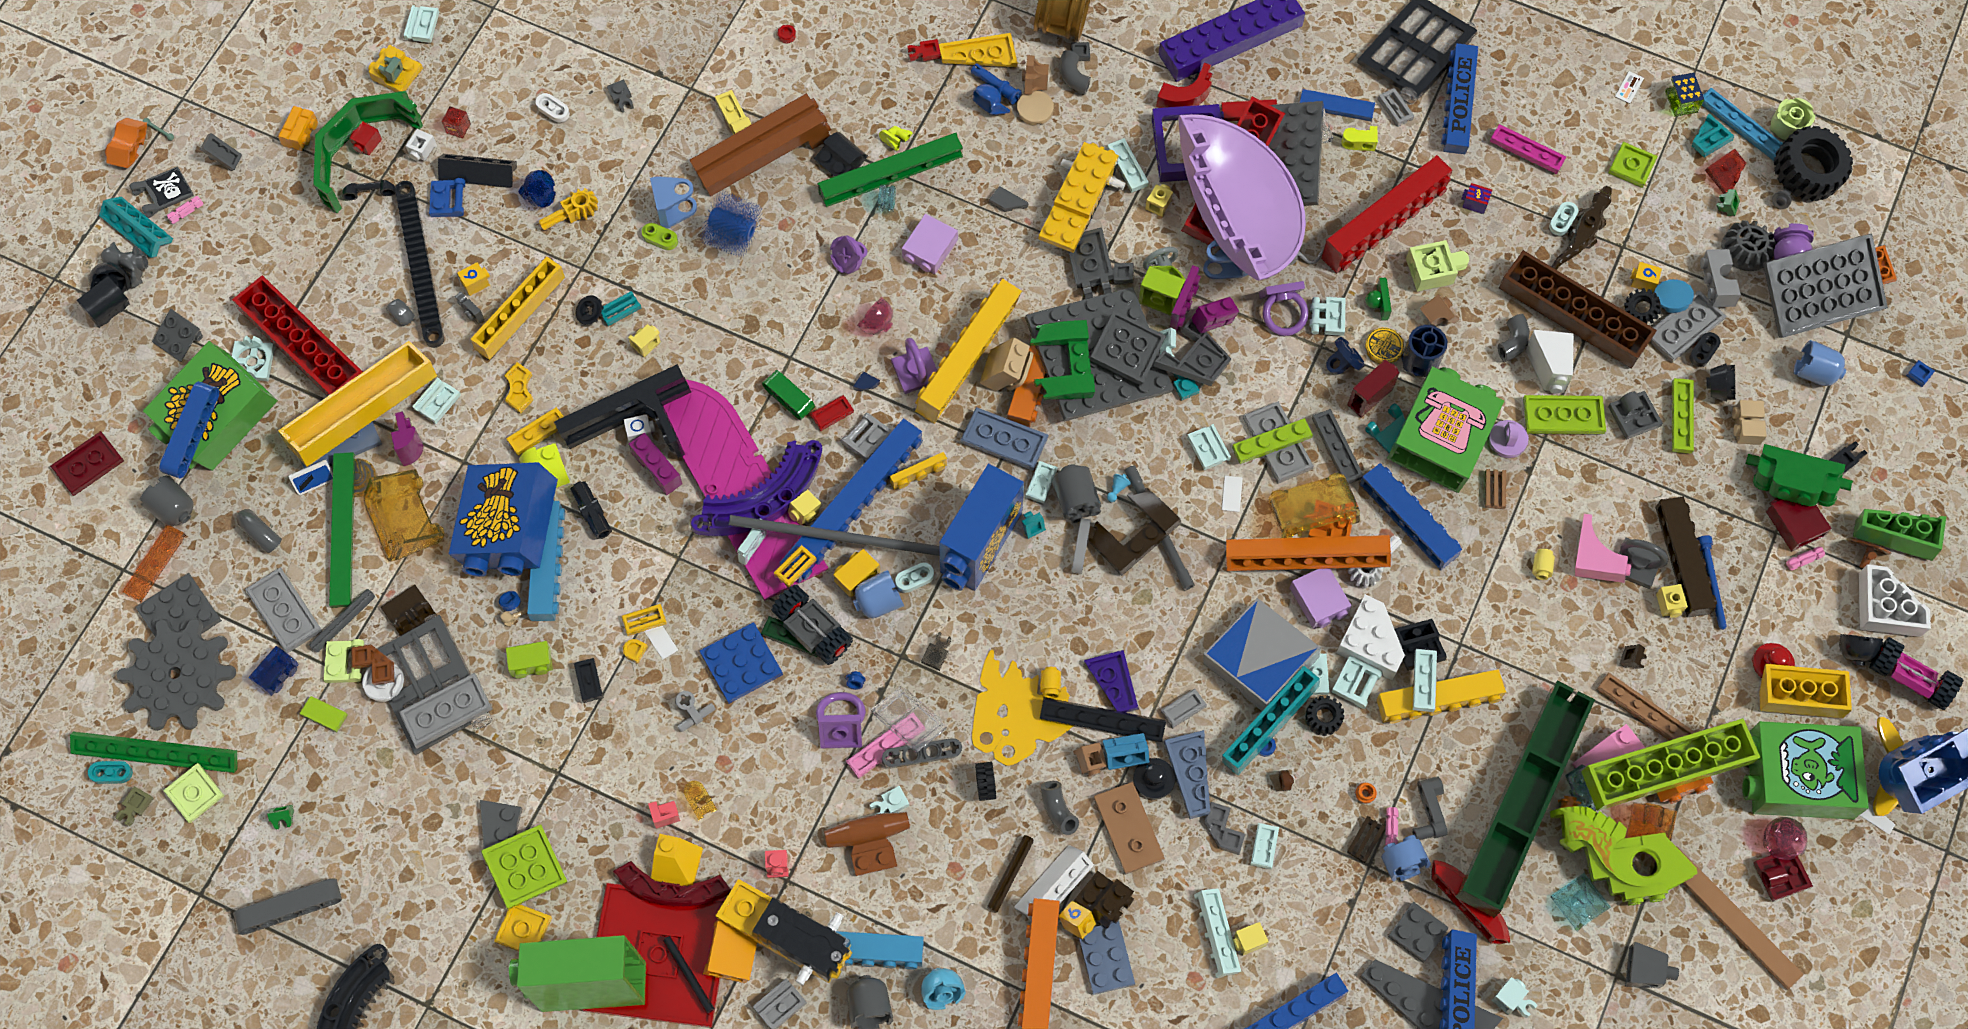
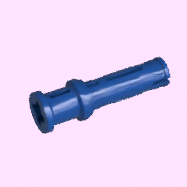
[971,63,1022,105]

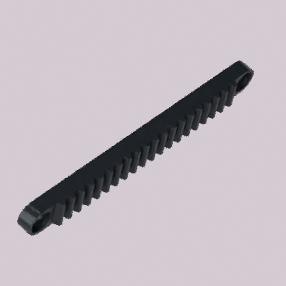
[395,181,444,348]

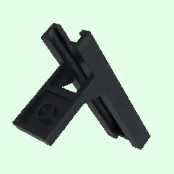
[554,364,691,458]

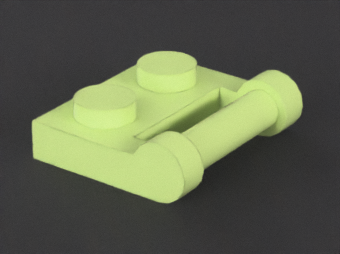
[324,639,364,683]

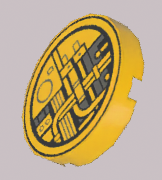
[1365,328,1404,364]

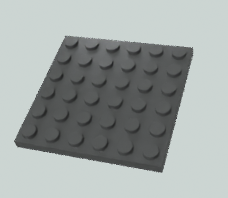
[1025,287,1174,422]

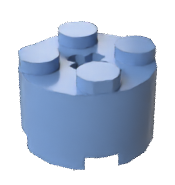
[1381,835,1431,882]

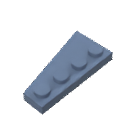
[1164,730,1210,820]

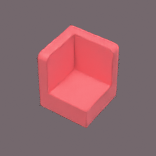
[648,801,680,829]

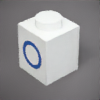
[624,414,655,443]

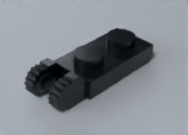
[1829,441,1868,475]

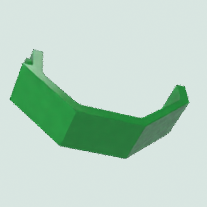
[313,91,423,213]

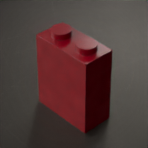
[1347,359,1400,418]
[1766,498,1832,552]

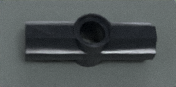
[570,481,612,539]

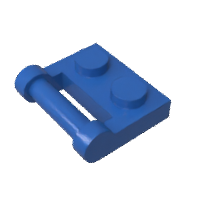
[429,178,465,217]

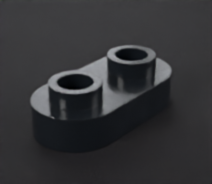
[1689,332,1721,367]

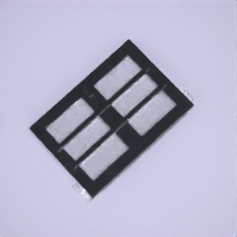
[1357,0,1477,105]

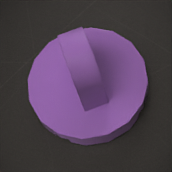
[830,235,868,274]

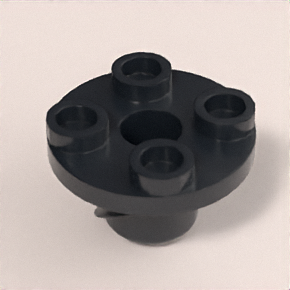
[1133,758,1175,800]

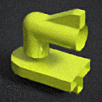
[879,126,913,151]

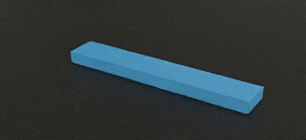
[1698,88,1783,161]

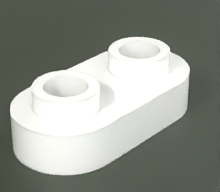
[536,93,570,123]

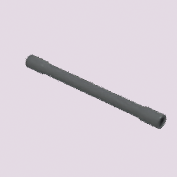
[1125,465,1195,591]

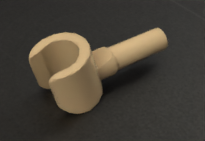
[500,607,528,626]

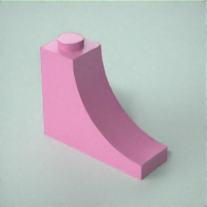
[1575,514,1631,583]

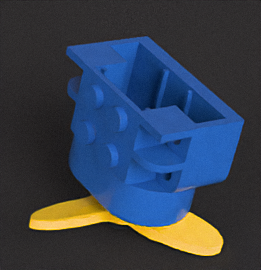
[1873,717,1968,816]

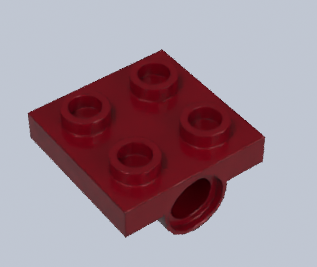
[1753,847,1813,902]

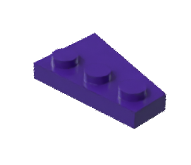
[1084,650,1139,713]

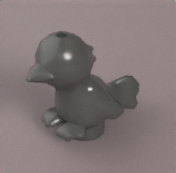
[101,242,148,288]

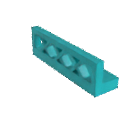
[99,196,173,258]

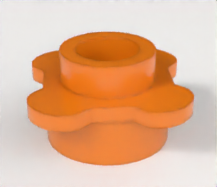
[1558,796,1582,808]

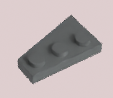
[480,800,523,866]

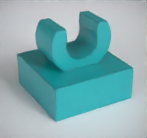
[1022,511,1046,539]

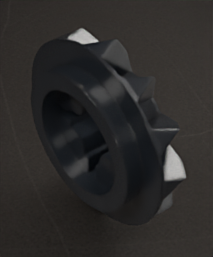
[575,295,604,326]

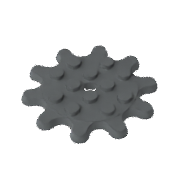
[116,618,236,731]

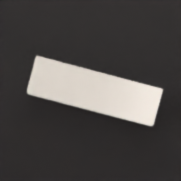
[1014,845,1094,922]

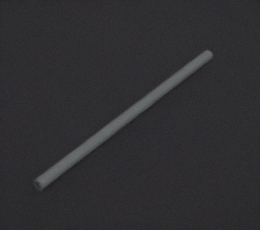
[729,515,940,556]

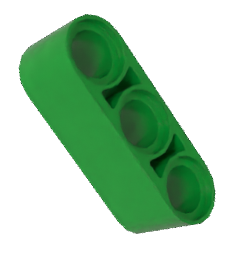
[762,370,815,420]

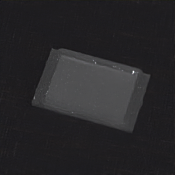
[871,686,947,753]

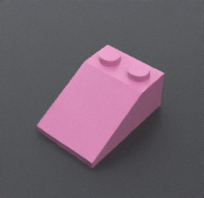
[1572,724,1645,779]

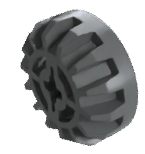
[1721,220,1777,271]

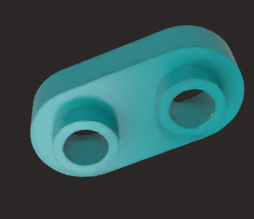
[88,761,133,784]

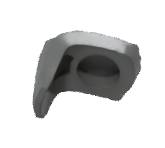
[386,299,415,326]

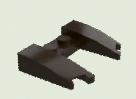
[1088,488,1181,576]

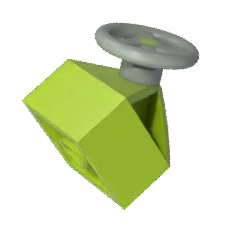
[1139,247,1185,316]

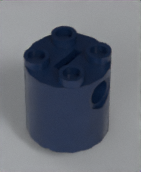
[1402,325,1448,377]

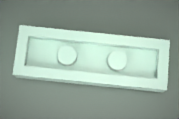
[1107,138,1149,193]
[1413,649,1437,712]

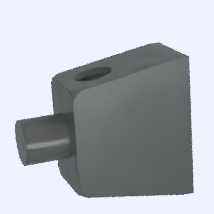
[1625,942,1679,988]

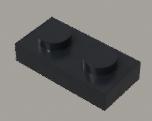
[574,658,604,703]

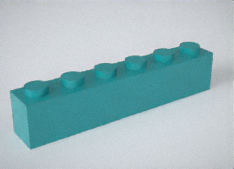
[1222,666,1320,776]

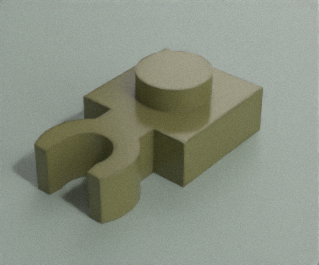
[116,786,154,827]

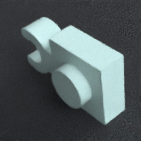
[870,786,910,815]

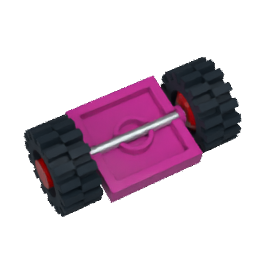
[1869,637,1964,710]

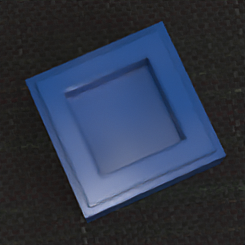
[1906,360,1935,387]

